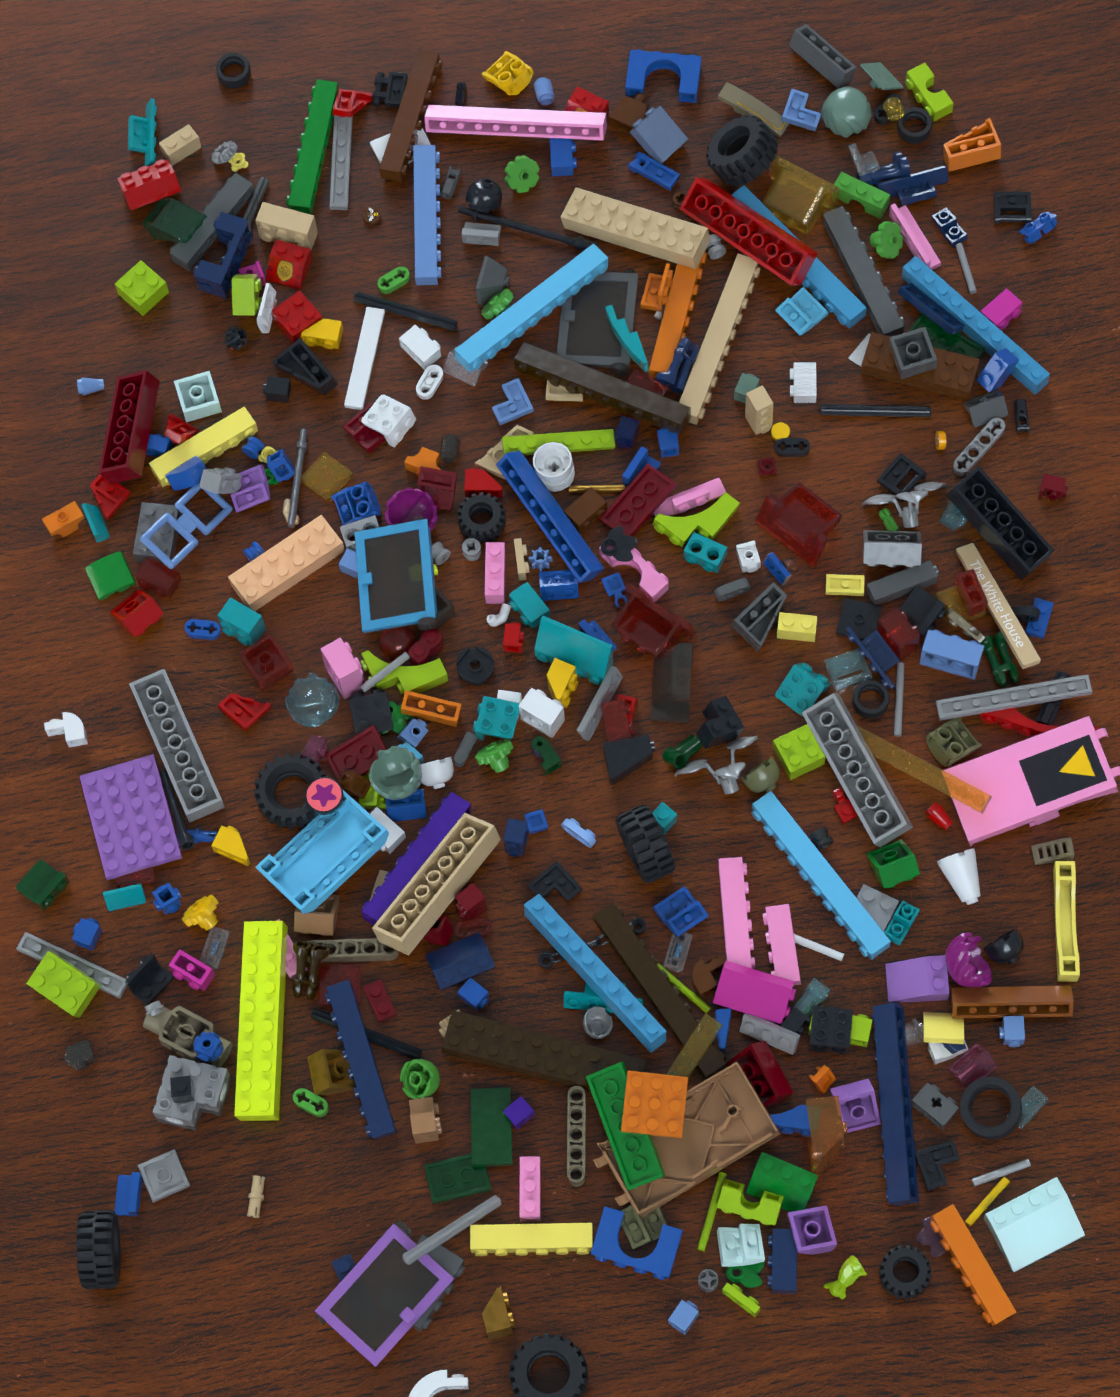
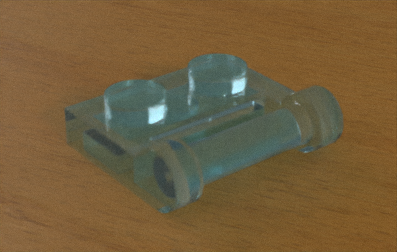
[824,649,873,692]

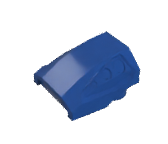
[331,481,381,526]

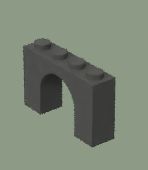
[378,1235,466,1333]

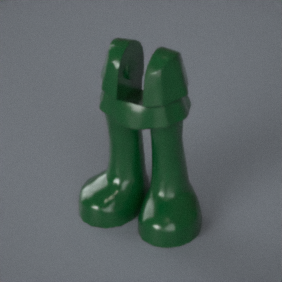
[977,632,1019,688]

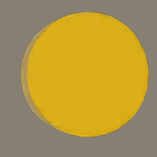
[771,422,790,441]

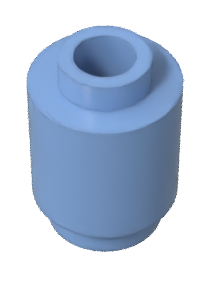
[534,77,555,106]

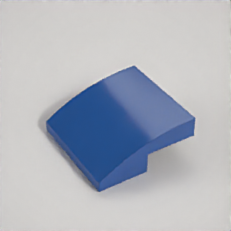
[652,886,709,937]

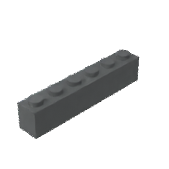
[170,173,254,272]

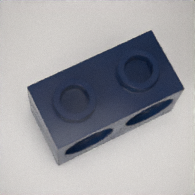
[503,818,529,857]

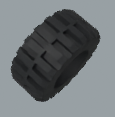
[706,115,778,186]
[615,805,676,883]
[76,1210,121,1289]
[509,1333,588,1397]

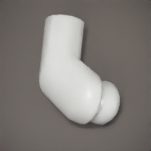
[487,604,511,627]

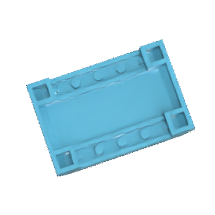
[256,790,389,914]

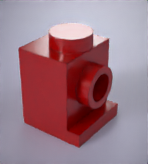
[503,622,524,653]

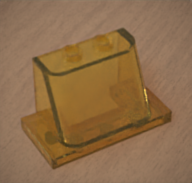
[762,155,839,235]

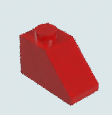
[464,468,503,498]

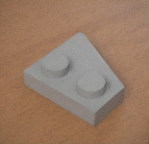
[857,884,899,932]

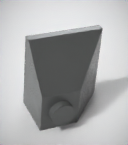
[476,256,510,306]

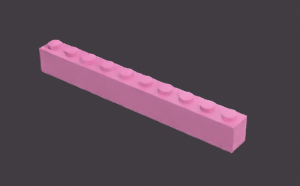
[425,105,607,140]

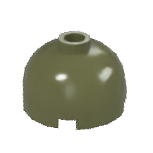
[741,757,780,793]

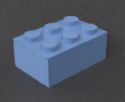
[920,630,984,680]

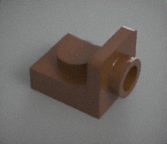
[339,770,371,799]

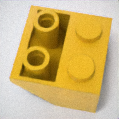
[547,658,579,708]

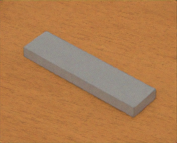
[577,666,623,741]

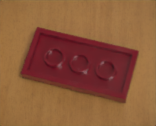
[600,464,677,537]

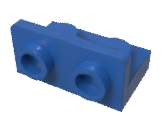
[539,570,579,601]
[578,619,617,652]

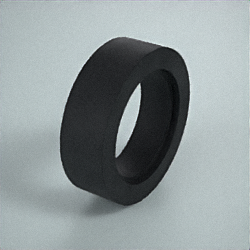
[960,1077,1022,1140]

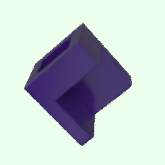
[503,1096,535,1130]

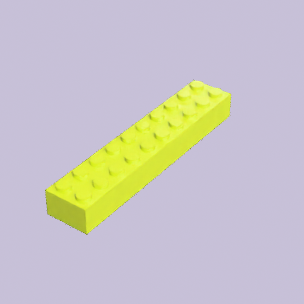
[234,921,288,1121]

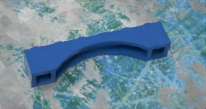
[770,1105,821,1137]

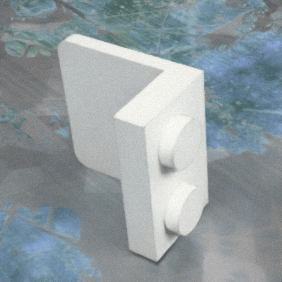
[361,395,416,448]

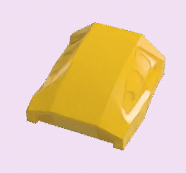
[481,51,533,95]

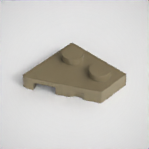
[946,607,985,643]

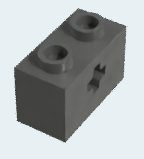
[911,1083,959,1130]

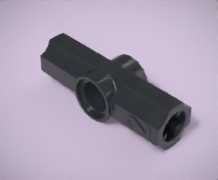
[1035,671,1071,726]

